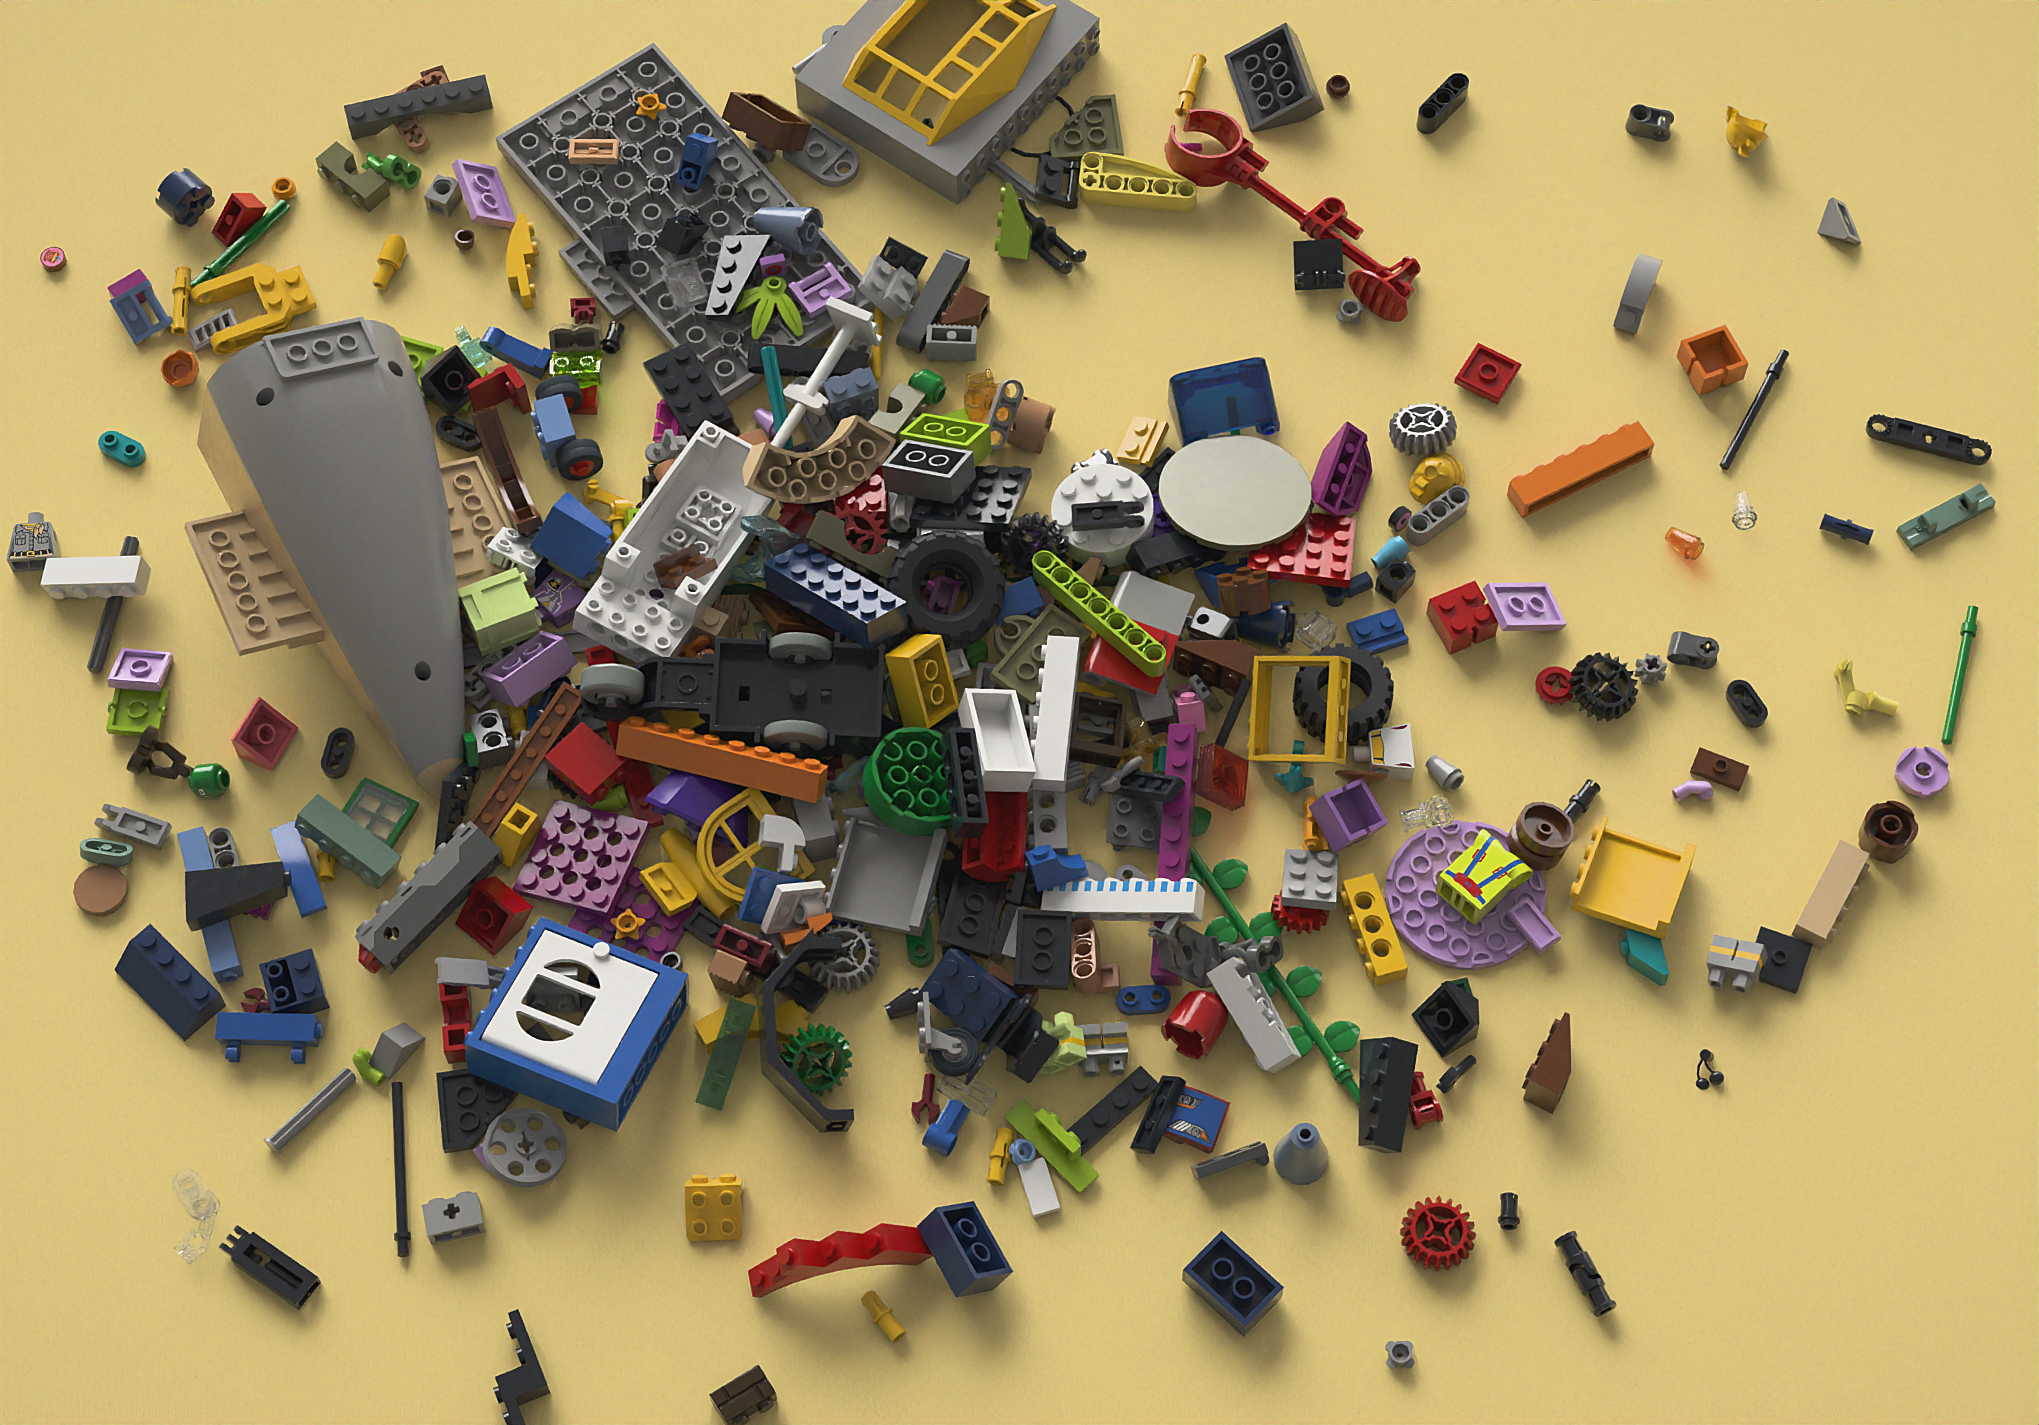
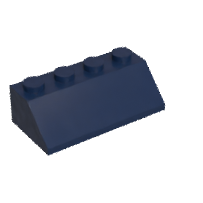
[114,924,226,1041]

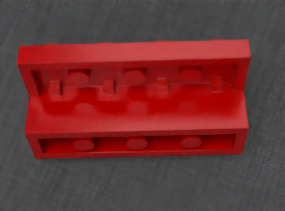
[962,791,1027,882]

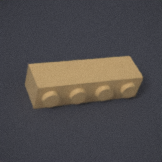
[1791,839,1870,950]

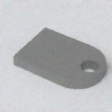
[782,122,859,187]

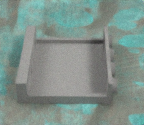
[823,817,948,937]

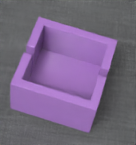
[1308,778,1389,853]

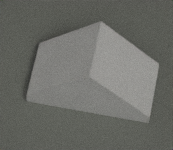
[368,1023,425,1080]

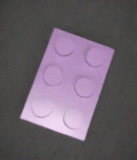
[452,159,516,229]
[1483,582,1567,631]

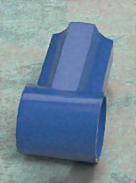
[922,1099,970,1157]

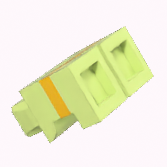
[1036,1012,1087,1076]

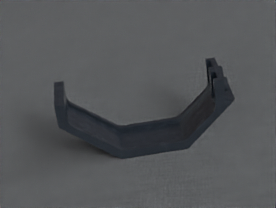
[757,928,854,1133]

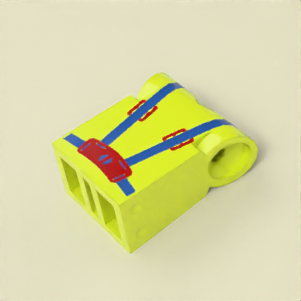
[1435,829,1534,926]

